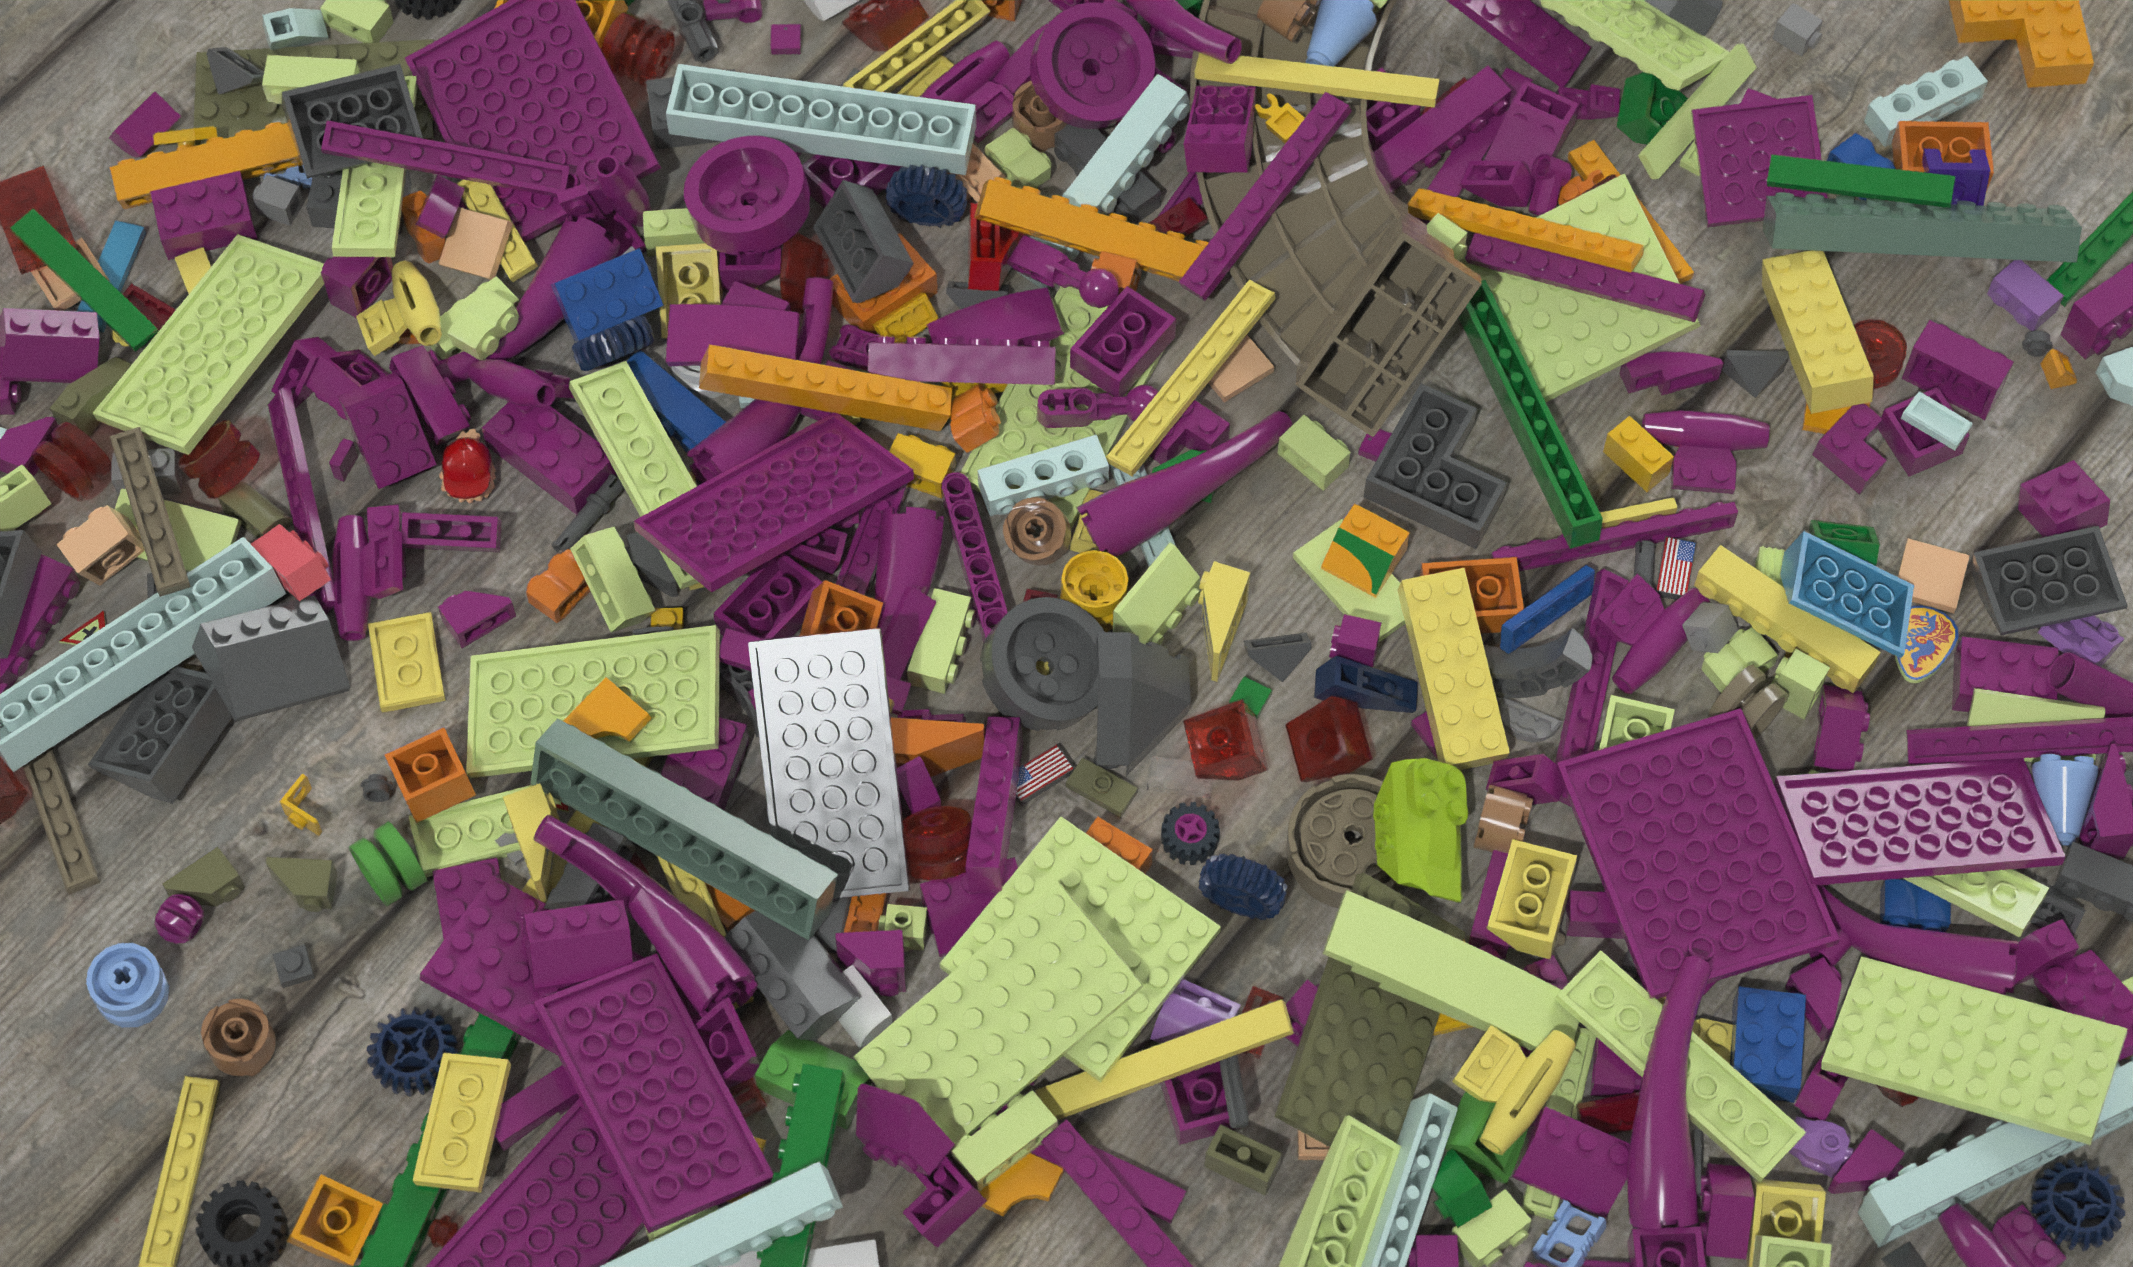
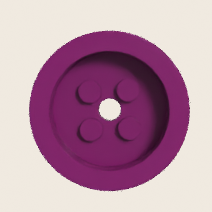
[1030,2,1155,129]
[684,136,811,255]

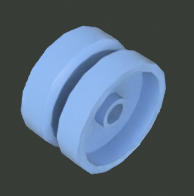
[86,943,169,1028]

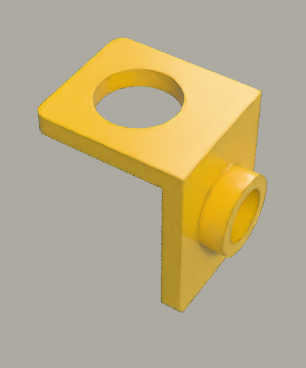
[280,774,322,836]

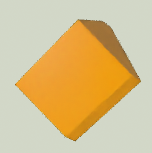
[2040,348,2077,389]

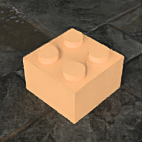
[56,505,145,586]

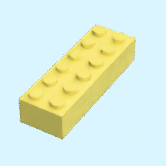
[1762,250,1874,414]
[1398,568,1510,770]

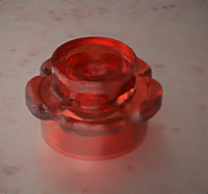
[428,1215,458,1248]

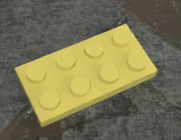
[412,1053,511,1192]

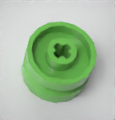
[348,821,427,907]

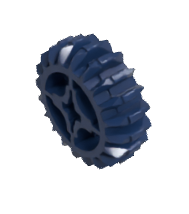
[886,164,967,228]
[571,316,655,371]
[1198,854,1287,920]
[367,1006,459,1097]
[2031,1159,2125,1252]

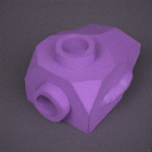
[1788,1116,1854,1178]

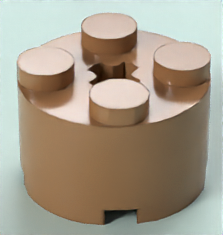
[1257,0,1322,42]
[1012,81,1067,152]
[1003,497,1071,566]
[1473,784,1533,853]
[201,999,276,1076]

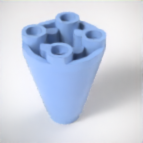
[1306,0,1377,67]
[2032,754,2099,846]

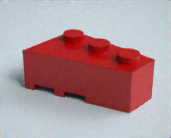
[968,203,1028,291]

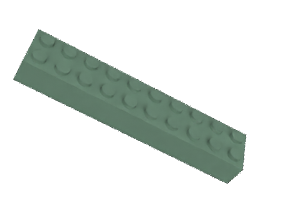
[1762,192,2082,263]
[531,718,838,940]

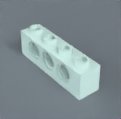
[1864,56,1988,147]
[977,435,1109,516]

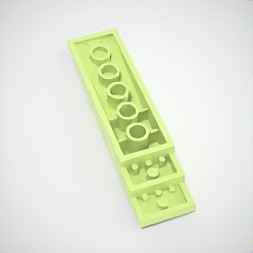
[1322,891,1579,1051]
[1279,1115,1401,1267]

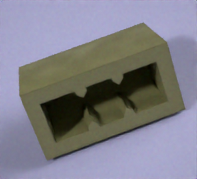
[218,482,293,539]

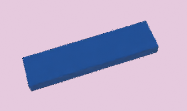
[1500,565,1595,654]

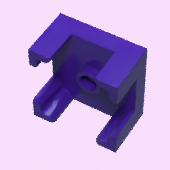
[1922,149,1990,206]

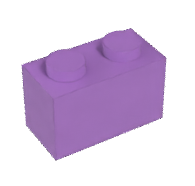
[1987,260,2064,331]

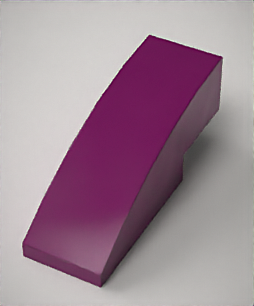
[1619,352,1723,396]

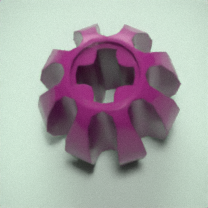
[155,894,204,944]

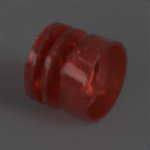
[601,12,675,88]

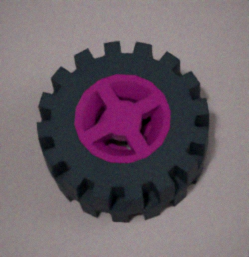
[1161,802,1220,865]

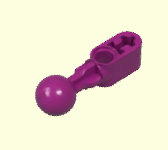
[1007,236,1119,308]
[1036,385,1159,428]

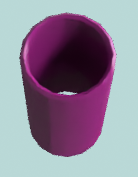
[2048,652,2133,718]

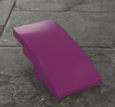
[927,287,1064,346]
[666,304,799,367]

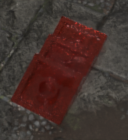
[0,165,80,274]

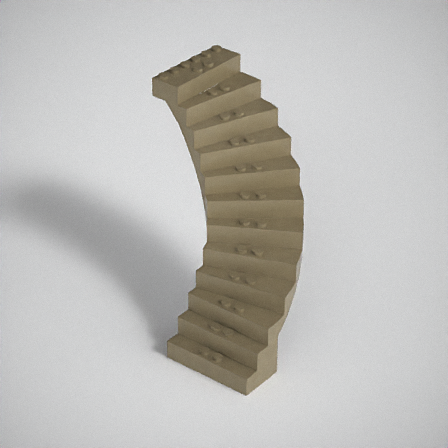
[1189,0,1482,437]

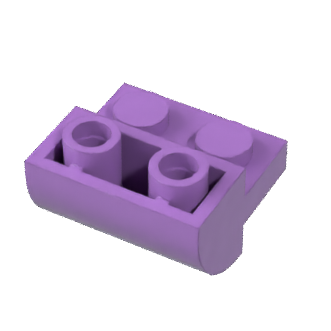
[2037,616,2124,667]
[1150,979,1241,1044]

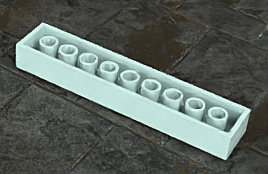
[666,64,976,175]
[0,537,286,772]
[1857,1056,2133,1247]

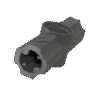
[667,0,719,63]

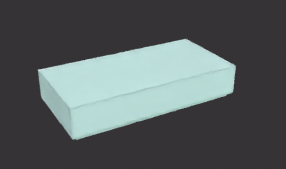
[1901,391,1973,451]

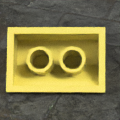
[1487,839,1577,959]

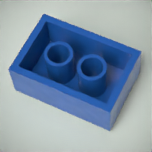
[551,248,664,342]
[1730,986,1806,1103]

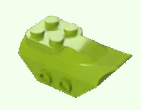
[1373,758,1468,903]

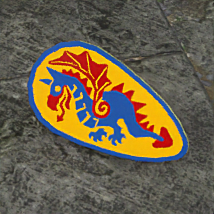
[1895,605,1959,683]

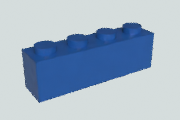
[626,350,726,453]

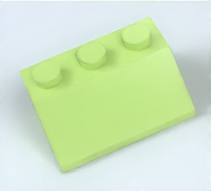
[1113,542,1201,645]

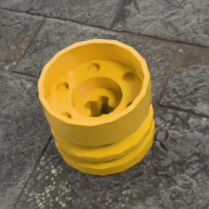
[1060,550,1128,632]

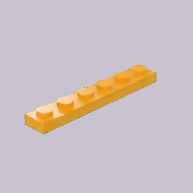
[1567,140,1694,284]

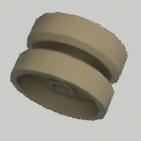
[1707,664,1789,740]

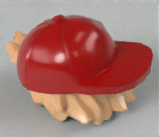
[439,429,496,504]

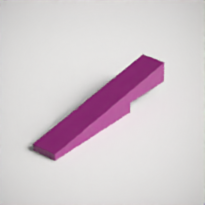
[494,1065,579,1151]

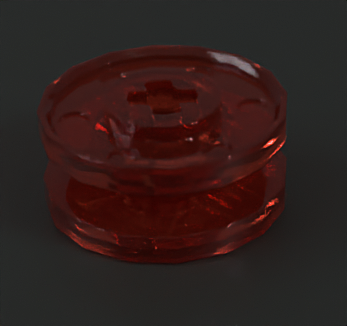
[1853,319,1907,389]

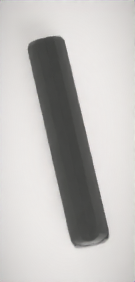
[1219,1055,1249,1128]

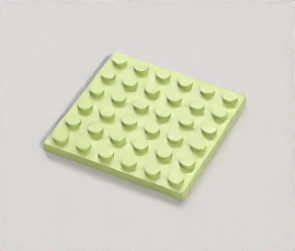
[1462,173,1701,402]
[940,817,1221,1082]

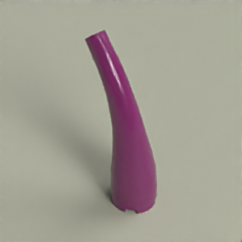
[1126,0,1242,64]
[437,215,621,384]
[687,278,834,485]
[1076,411,1293,557]
[874,506,944,638]
[533,814,758,1017]
[1817,885,2019,995]
[1627,956,1712,1229]

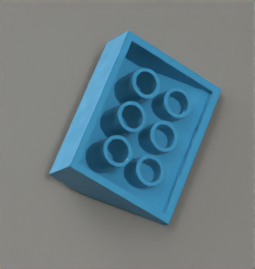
[1780,531,1914,658]

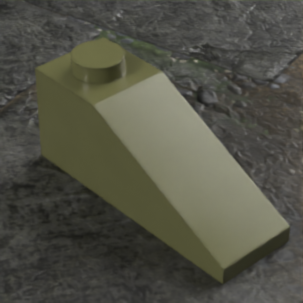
[49,357,132,440]

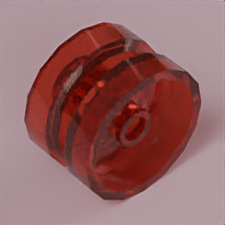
[178,420,261,499]
[31,422,112,501]
[903,806,972,880]

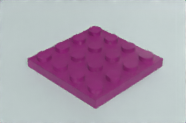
[1691,95,1827,228]

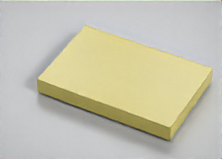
[368,612,446,713]

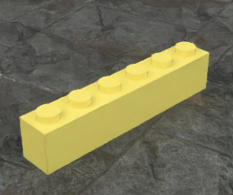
[843,0,990,93]
[1694,545,1881,693]

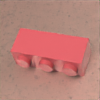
[251,524,331,601]

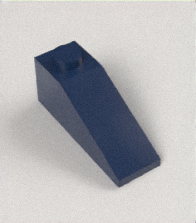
[1314,656,1418,713]

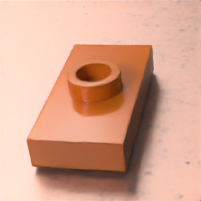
[844,893,888,933]

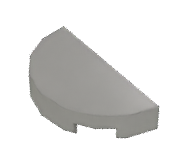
[1500,698,1562,743]

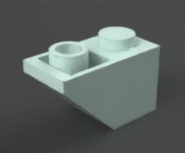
[263,8,329,50]
[2096,347,2133,406]

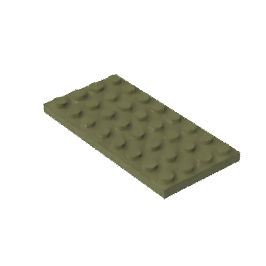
[194,39,434,146]
[1275,873,1466,1147]

